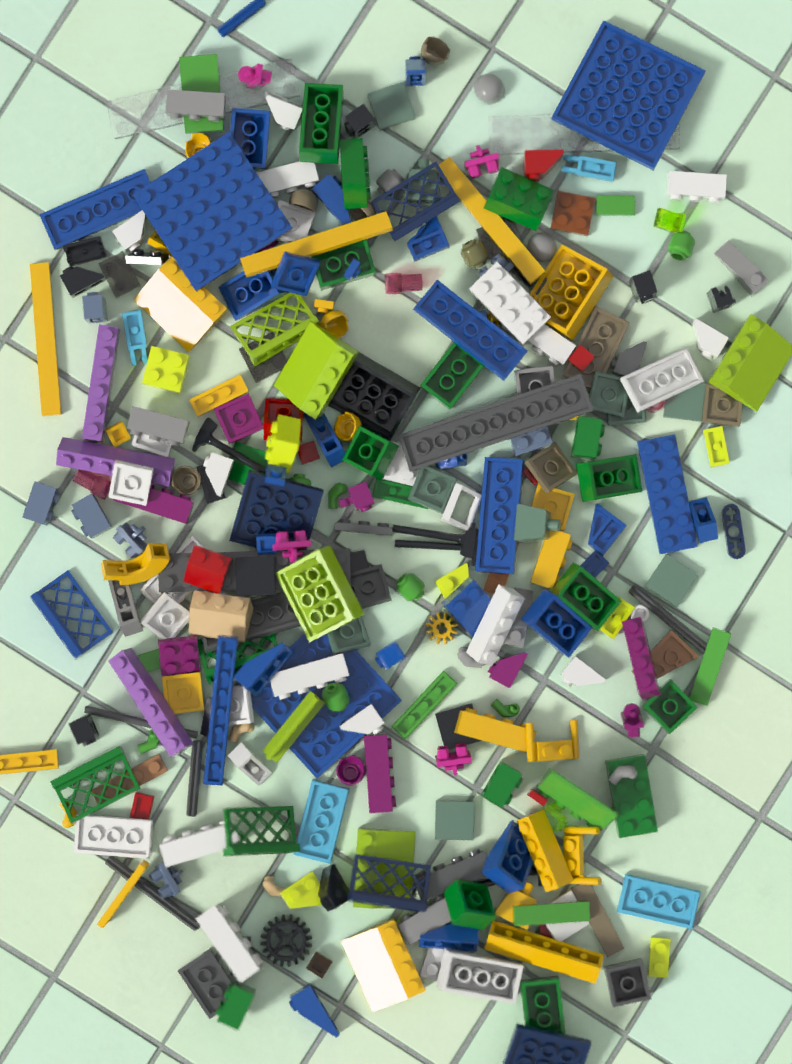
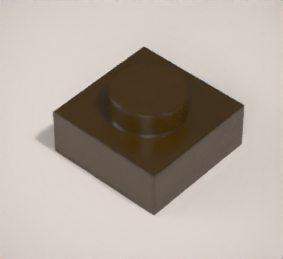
[306,951,333,978]

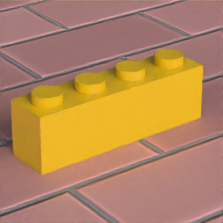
[454,708,537,753]
[516,809,574,892]

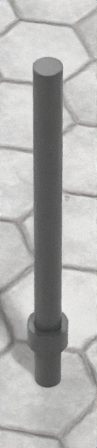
[84,705,198,739]

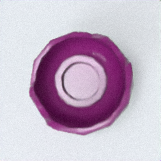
[336,755,365,786]

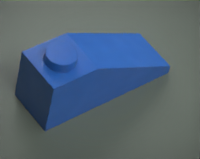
[405,56,426,86]
[312,174,351,225]
[303,413,345,468]
[375,641,406,669]
[233,643,293,697]
[419,924,479,952]
[289,983,340,1038]

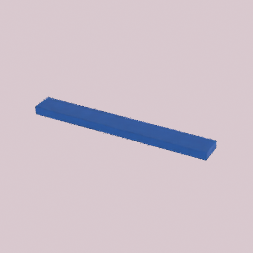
[203,635,238,786]

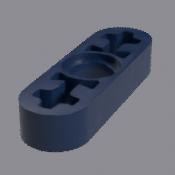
[722,504,746,559]

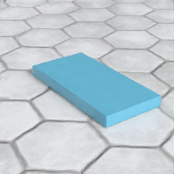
[294,779,349,864]
[617,874,701,929]

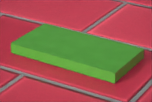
[179,54,224,134]

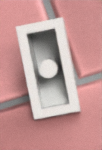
[265,91,303,130]
[112,210,147,252]
[692,318,729,360]
[203,452,234,497]
[561,656,606,687]
[339,704,385,735]
[228,742,272,786]

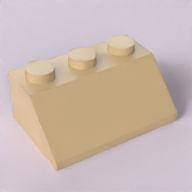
[189,590,253,643]

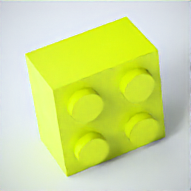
[142,346,190,394]
[265,414,301,473]

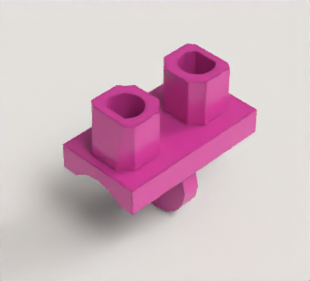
[238,64,272,89]
[464,145,499,179]
[272,531,312,563]
[435,743,472,775]

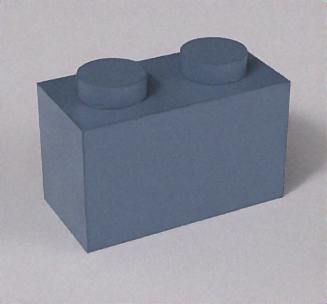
[82,292,108,323]
[509,427,553,457]
[22,481,60,525]
[71,494,113,539]

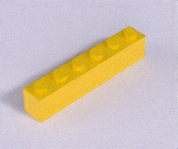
[484,921,604,984]

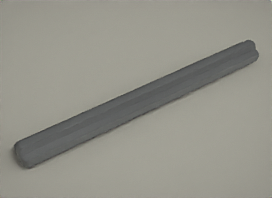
[628,585,707,654]
[105,856,200,931]

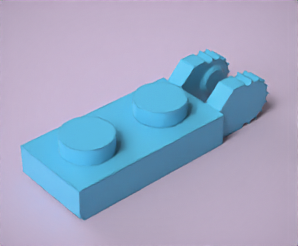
[561,155,617,182]
[122,310,148,366]

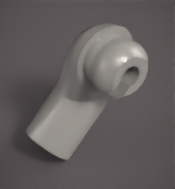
[457,647,482,668]
[608,765,637,785]

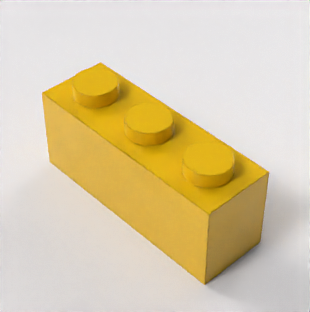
[530,531,573,590]

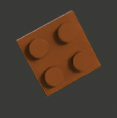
[550,191,595,236]

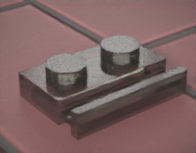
[98,251,141,298]

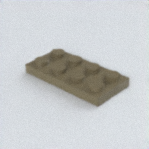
[562,306,630,389]

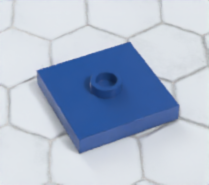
[271,251,321,296]

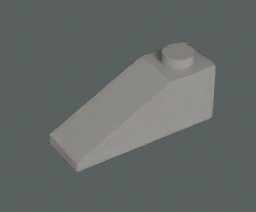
[714,241,769,296]
[108,580,143,637]
[503,587,533,647]

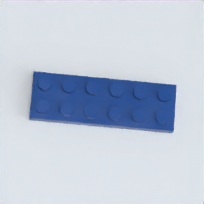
[39,169,151,250]
[413,280,528,381]
[637,434,698,554]
[475,457,524,574]

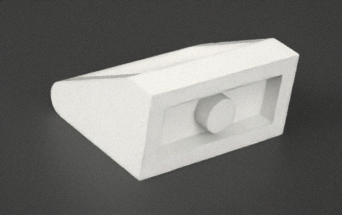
[441,483,482,531]

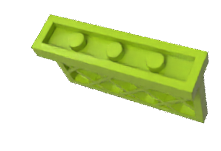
[230,293,320,367]
[262,691,325,763]

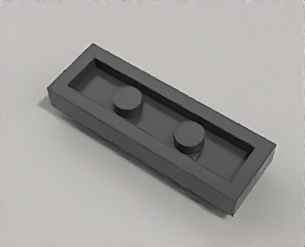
[334,519,393,536]

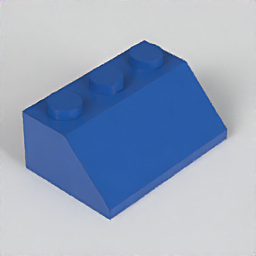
[230,108,271,170]

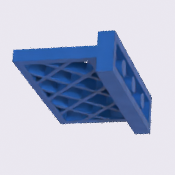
[30,570,113,660]

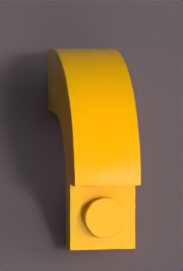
[101,543,170,585]

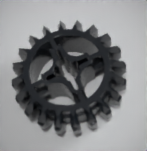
[260,914,312,967]

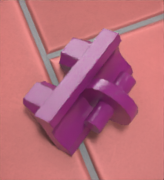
[621,703,644,738]

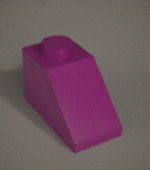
[488,652,528,688]

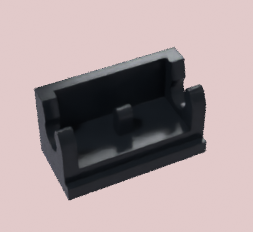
[63,236,107,266]
[707,286,736,313]

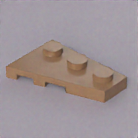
[631,630,699,679]

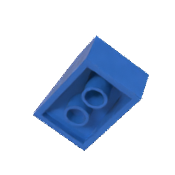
[218,268,289,321]
[441,577,491,638]
[482,820,533,894]

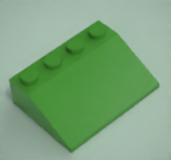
[537,768,618,831]

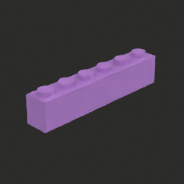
[82,324,120,443]
[56,437,175,487]
[108,648,194,757]

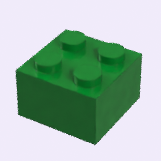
[571,416,605,460]
[342,426,399,480]
[641,679,698,734]
[481,761,523,808]
[444,879,496,930]
[215,980,256,1030]

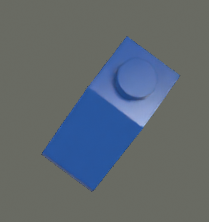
[689,497,718,543]

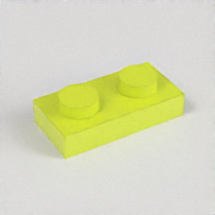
[703,426,730,468]
[599,596,635,639]
[648,937,671,978]

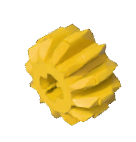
[426,612,458,644]

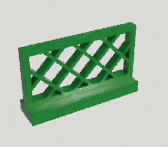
[197,634,278,685]
[50,746,141,824]
[223,806,300,856]

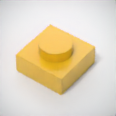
[314,299,334,314]
[105,421,131,447]

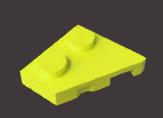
[435,563,469,599]
[280,871,322,909]

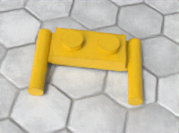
[526,720,579,762]
[563,826,602,885]

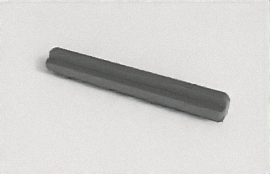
[186,740,203,817]

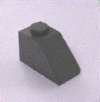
[610,341,647,377]

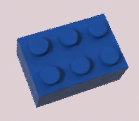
[521,589,592,658]

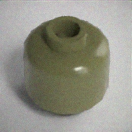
[460,239,489,269]

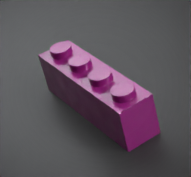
[113,484,194,524]
[622,617,661,700]
[364,734,396,813]

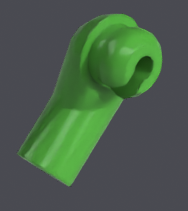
[328,483,348,509]
[491,699,520,717]
[138,729,160,754]

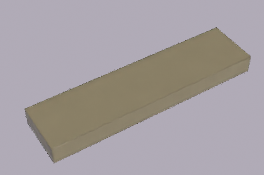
[571,884,624,957]

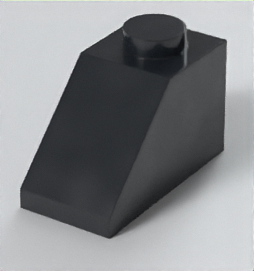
[60,266,106,298]
[318,864,350,912]

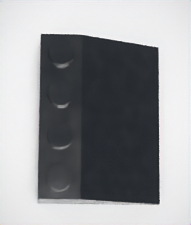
[328,352,420,441]

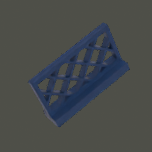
[371,162,460,241]
[347,854,431,913]

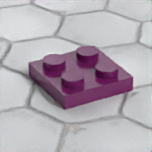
[214,393,263,444]
[158,635,200,676]

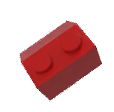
[523,149,564,182]
[263,398,303,442]
[183,545,233,594]

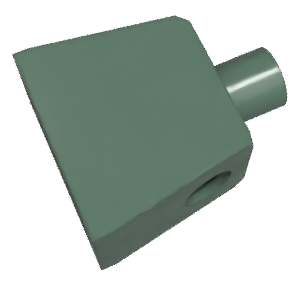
[404,159,441,203]
[514,504,561,543]

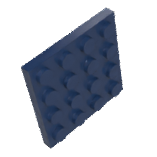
[229,469,324,551]
[502,1023,591,1064]

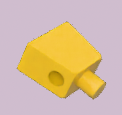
[495,881,537,930]

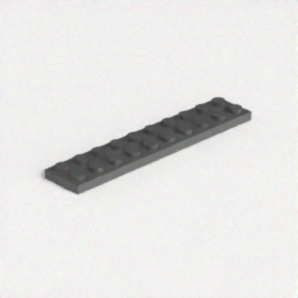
[398,374,594,472]
[158,549,351,593]
[202,564,392,653]

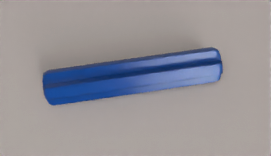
[217,0,266,37]

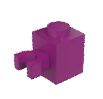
[339,481,375,512]

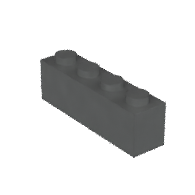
[413,848,487,900]

